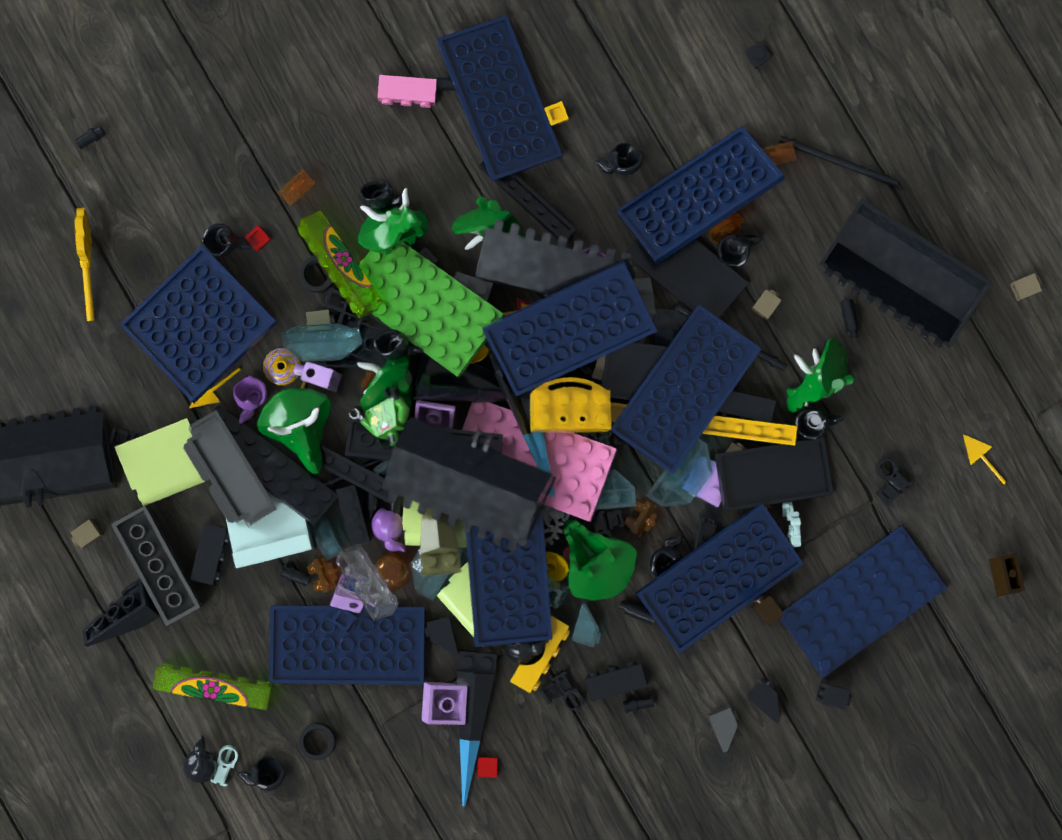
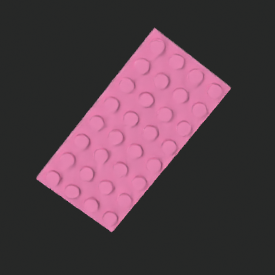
[462,401,617,522]

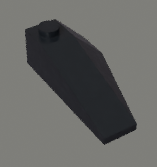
[82,579,160,647]

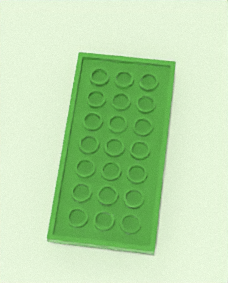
[341,242,505,378]

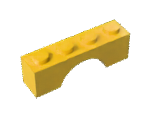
[510,615,570,693]

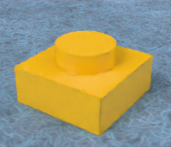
[544,101,569,127]

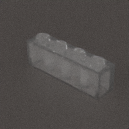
[336,544,399,621]

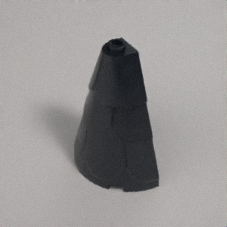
[412,352,507,403]

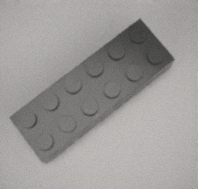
[111,506,203,626]

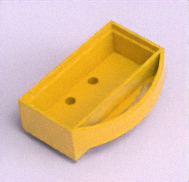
[530,377,611,433]

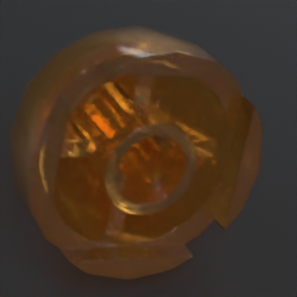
[707,211,745,244]
[373,552,411,591]

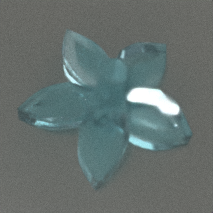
[590,431,612,446]

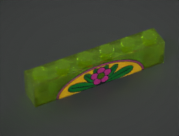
[297,211,383,318]
[152,663,273,710]

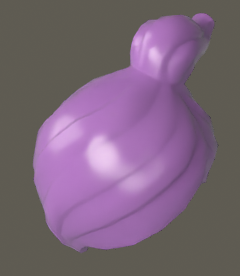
[233,375,267,424]
[371,508,405,552]

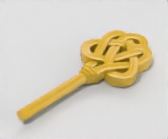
[75,208,95,321]

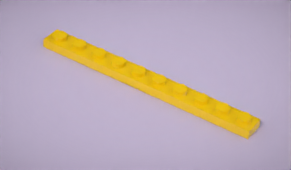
[610,402,797,446]

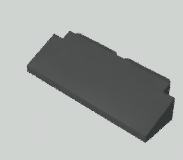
[183,410,277,527]

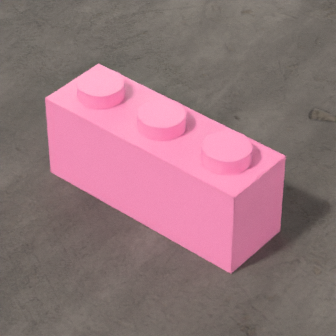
[378,75,437,108]

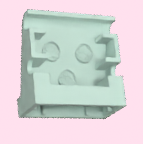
[226,489,315,568]

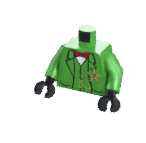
[349,385,410,446]

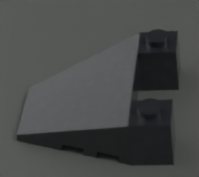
[303,288,391,368]

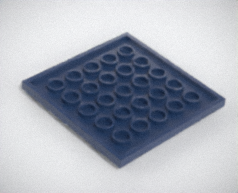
[119,245,278,403]

